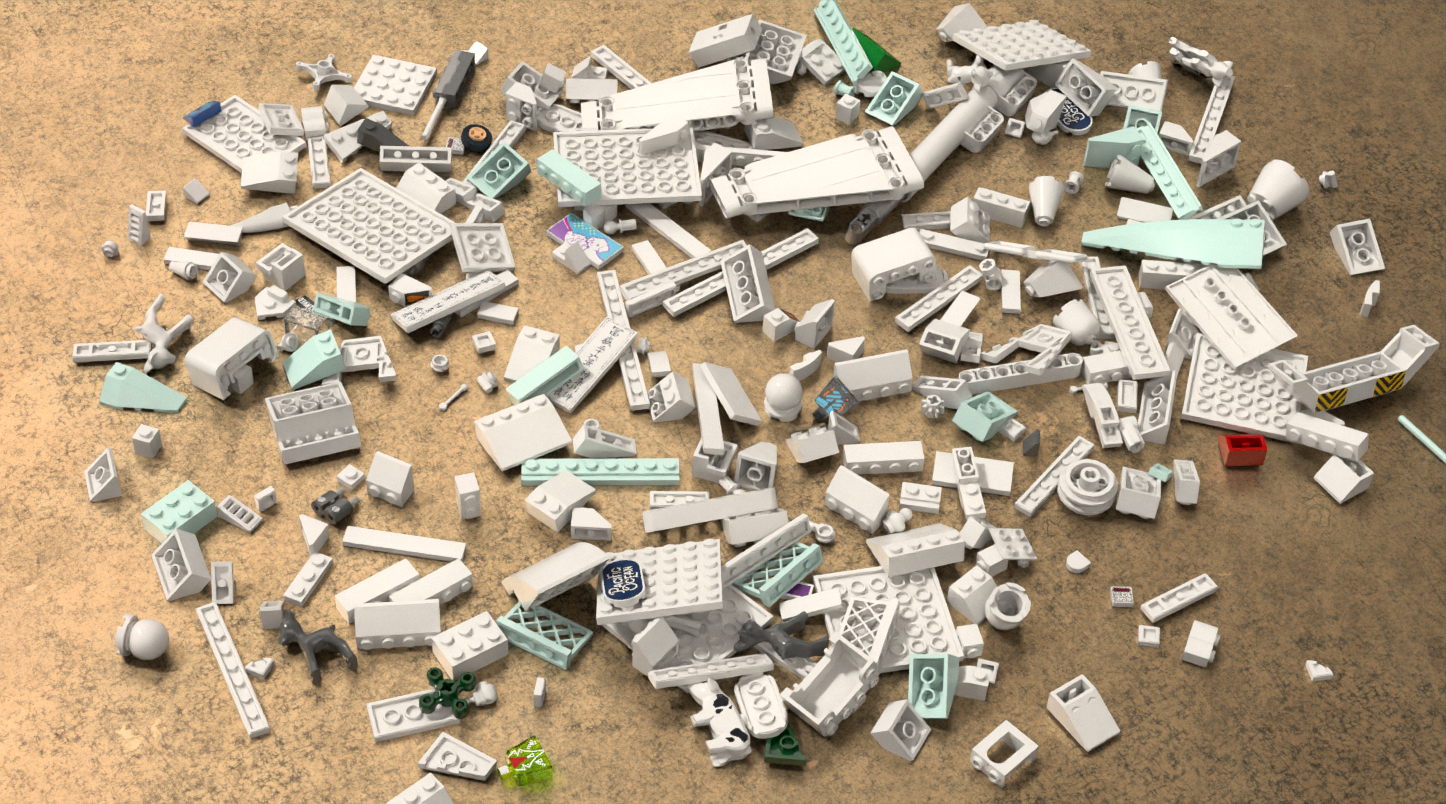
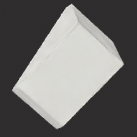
[827,336,865,362]
[828,411,861,445]
[299,514,329,557]
[260,600,285,629]

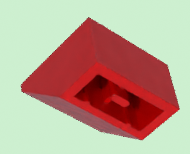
[1217,434,1267,466]

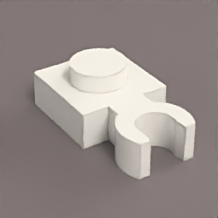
[1089,340,1121,355]

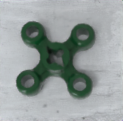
[419,667,476,719]

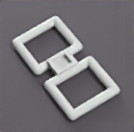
[983,241,1088,264]

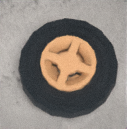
[461,124,492,152]

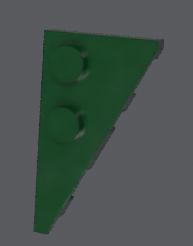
[764,723,806,766]

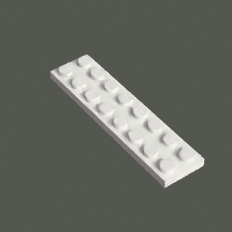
[1090,265,1171,380]

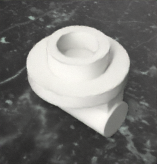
[1319,171,1338,189]
[277,333,299,352]
[477,371,498,393]

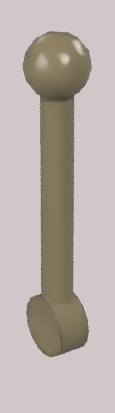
[787,422,827,434]

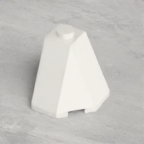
[936,3,987,43]
[1025,90,1067,134]
[1024,260,1083,298]

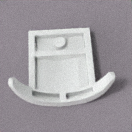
[796,39,846,85]

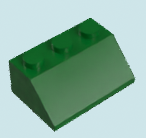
[852,27,901,73]

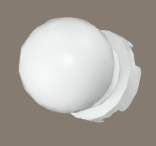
[764,373,803,422]
[985,582,1031,631]
[114,613,169,660]

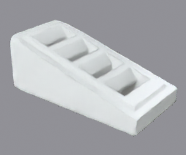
[128,205,150,245]
[217,495,263,533]

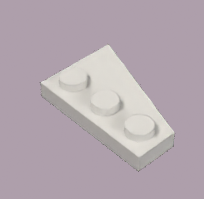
[418,732,497,781]

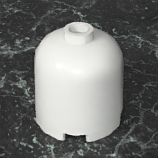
[1053,299,1100,346]

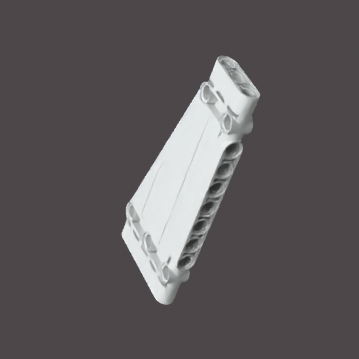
[581,57,774,131]
[710,126,924,219]

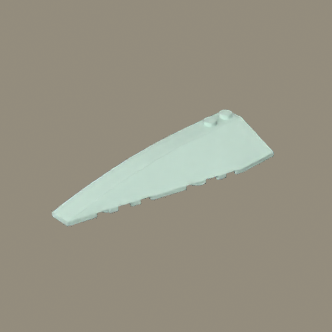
[1081,218,1265,269]

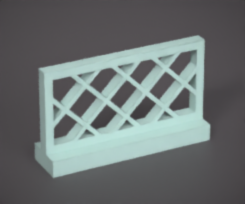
[732,542,824,607]
[496,601,593,670]

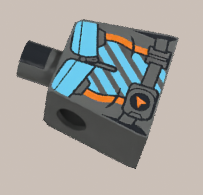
[812,376,860,422]

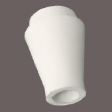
[169,261,198,280]

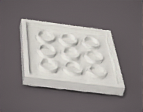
[354,55,437,115]

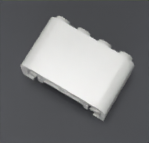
[851,228,936,302]
[185,317,279,400]
[780,631,879,737]

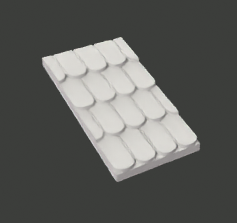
[1164,263,1298,369]

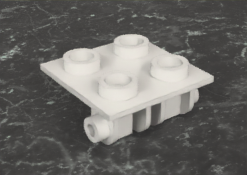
[988,528,1038,568]

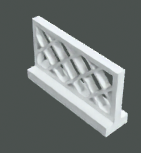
[839,596,901,676]

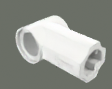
[1118,416,1145,453]

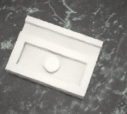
[899,482,942,514]

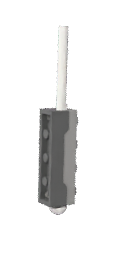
[421,50,476,140]

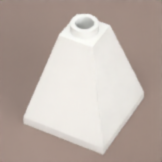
[734,442,777,491]

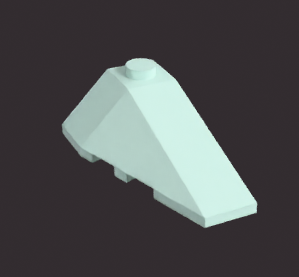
[99,362,187,413]

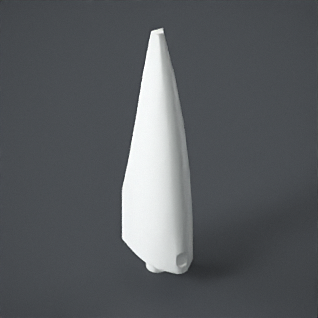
[231,203,298,233]

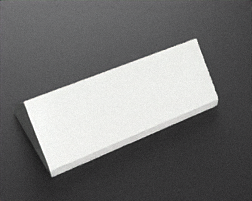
[1138,370,1178,445]

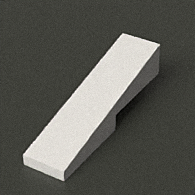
[446,178,505,223]

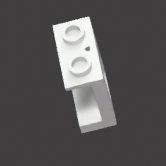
[970,720,1039,788]

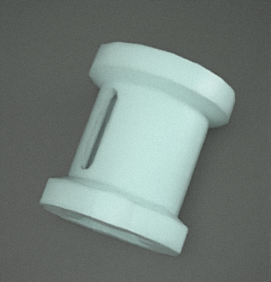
[833,80,856,97]

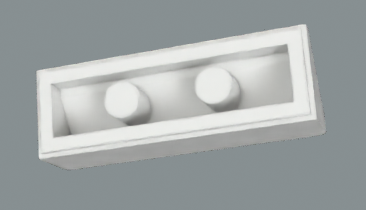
[1116,197,1173,223]
[184,222,243,245]
[940,291,980,327]

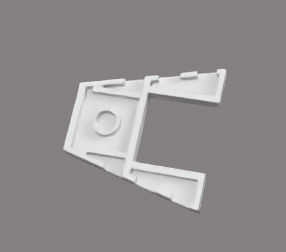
[981,324,1071,376]

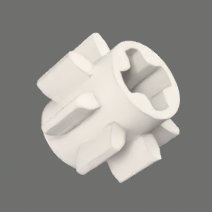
[921,395,944,418]

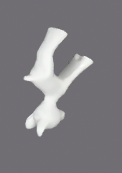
[946,55,993,92]
[134,294,194,373]
[620,615,702,638]

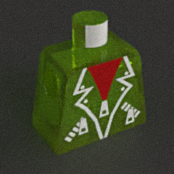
[497,735,553,787]

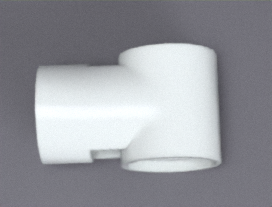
[979,259,1002,291]

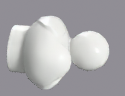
[882,508,912,534]

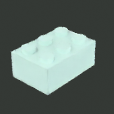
[141,480,218,544]

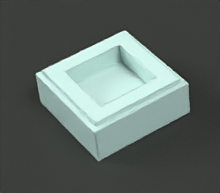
[1148,463,1174,482]

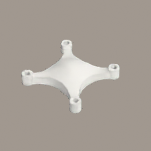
[296,54,352,91]

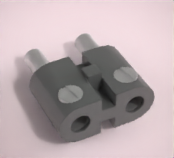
[311,487,360,524]

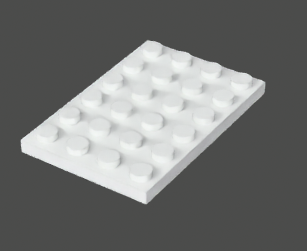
[182,95,306,173]

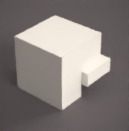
[256,243,306,291]
[692,437,738,483]

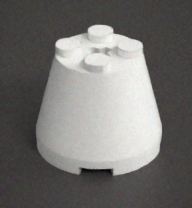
[1247,160,1310,221]

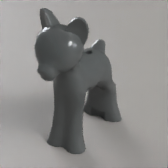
[277,609,358,685]
[734,611,829,660]

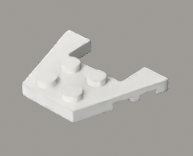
[322,336,397,385]

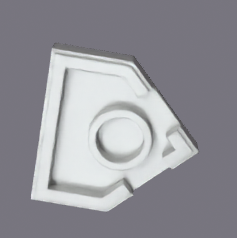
[255,285,296,320]

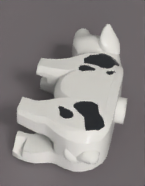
[1169,37,1233,86]
[687,678,752,767]

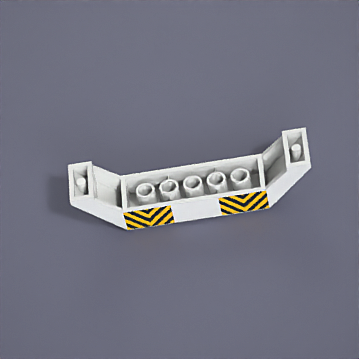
[1268,325,1440,413]

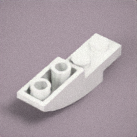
[1082,383,1123,448]
[952,447,986,520]

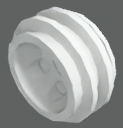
[1057,459,1118,516]

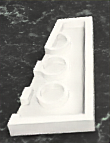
[323,111,392,163]

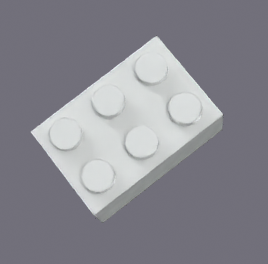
[432,611,509,681]

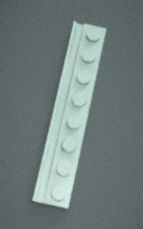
[813,0,873,85]
[1136,122,1203,220]
[521,458,679,486]

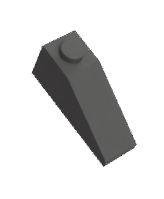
[357,118,409,152]

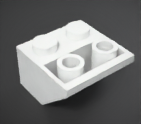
[505,82,537,131]
[950,197,990,243]
[919,319,970,364]
[647,371,696,423]
[785,427,839,463]
[1313,455,1374,504]
[632,617,679,676]

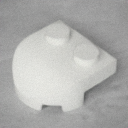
[851,71,887,97]

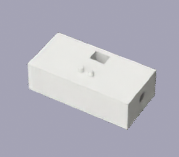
[688,14,762,68]

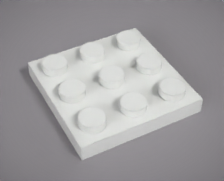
[450,223,516,272]

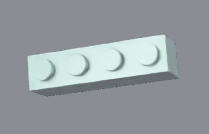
[537,149,601,207]
[506,346,584,405]

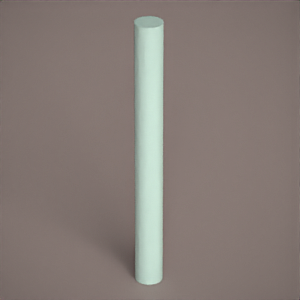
[1398,415,1446,464]

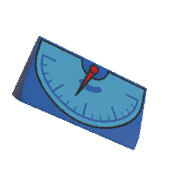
[183,101,222,127]

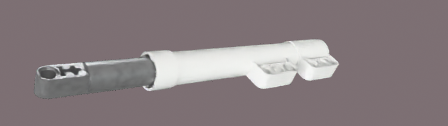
[845,64,1037,245]

